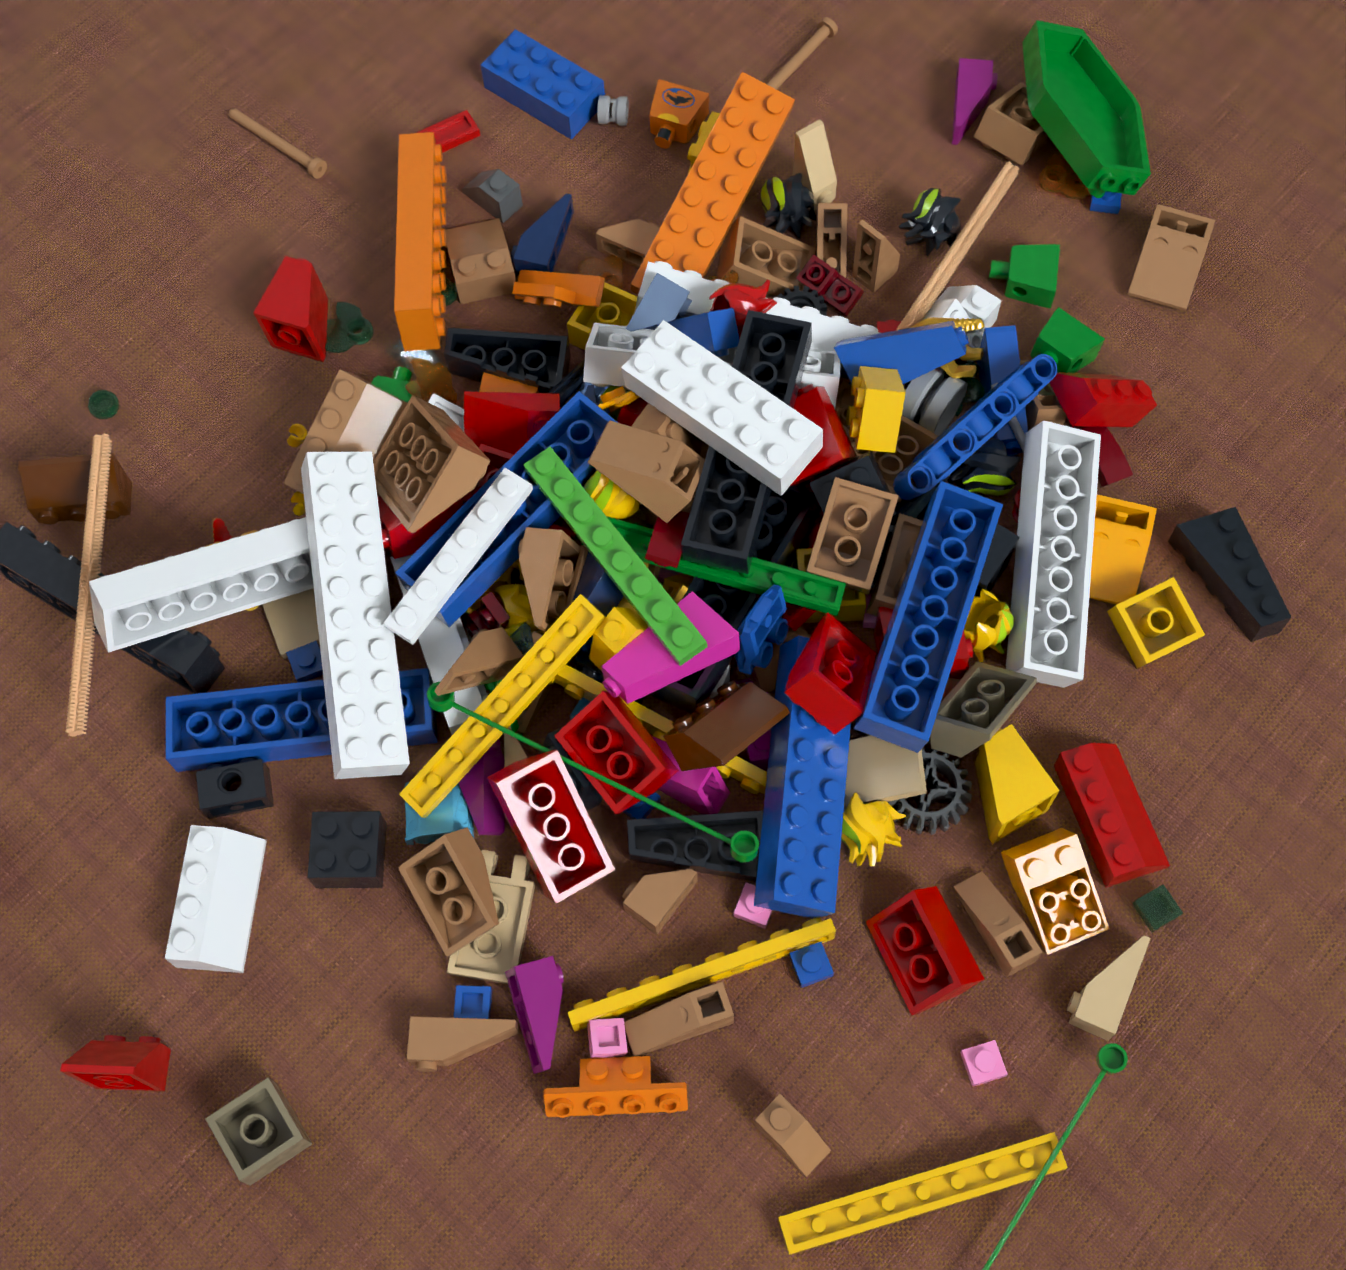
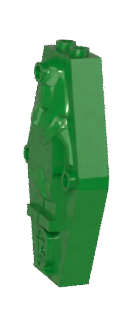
[1022,20,1151,198]

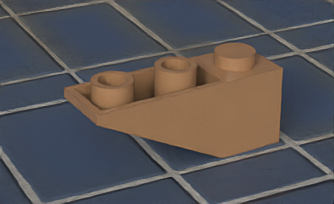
[953,871,1043,978]
[624,982,734,1056]

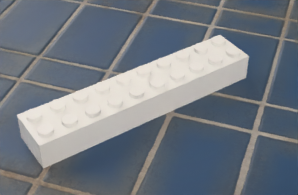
[301,452,410,779]

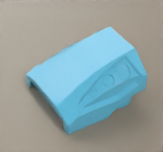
[405,782,474,845]

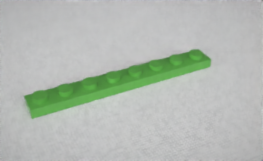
[523,447,708,666]

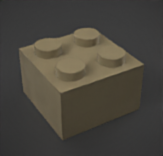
[205,1077,312,1186]

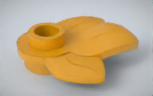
[598,386,640,412]

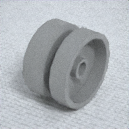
[902,367,968,436]

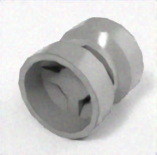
[597,95,629,126]

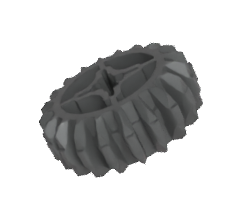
[888,747,972,835]

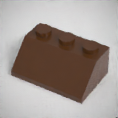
[18,453,132,525]
[663,681,790,771]

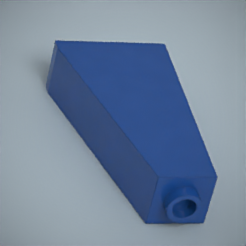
[834,321,969,384]
[976,325,1028,456]

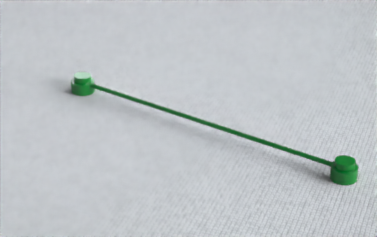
[427,681,759,862]
[982,1043,1128,1270]

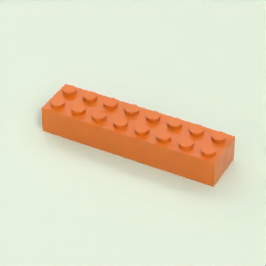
[631,71,795,294]
[394,132,447,351]

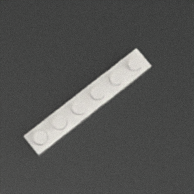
[384,468,533,645]

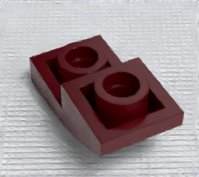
[796,254,864,317]
[1080,427,1133,487]
[645,511,689,568]
[466,592,510,638]

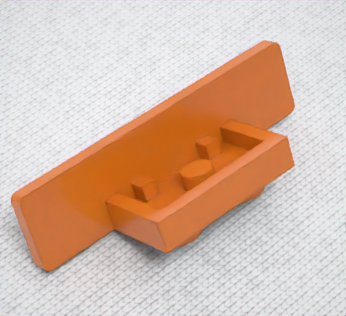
[512,270,605,308]
[544,1056,688,1118]

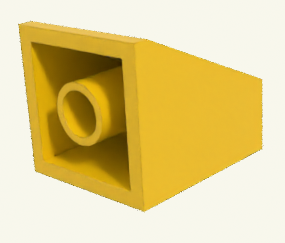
[975,724,1059,844]

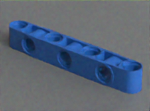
[893,354,1057,500]

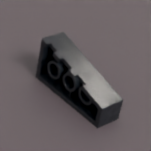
[444,328,571,404]
[1168,507,1291,642]
[627,810,763,882]

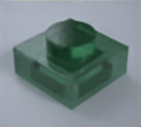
[1132,884,1183,933]

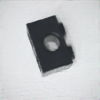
[196,758,274,819]

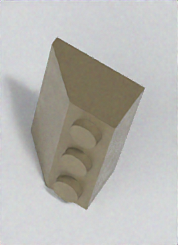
[930,661,1037,757]

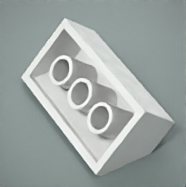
[165,825,267,973]

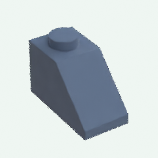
[626,273,692,332]

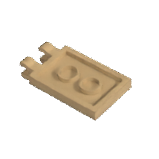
[262,588,320,659]
[844,735,927,811]
[447,850,535,984]

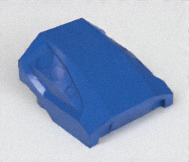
[735,584,789,675]

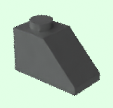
[462,169,523,223]

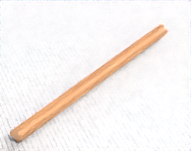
[896,162,1019,330]
[65,433,112,737]

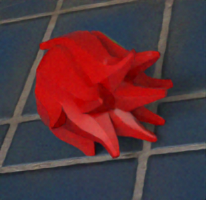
[709,279,777,339]

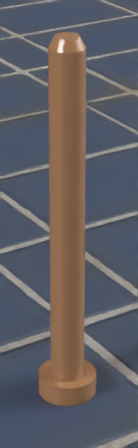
[767,17,838,90]
[229,108,327,179]

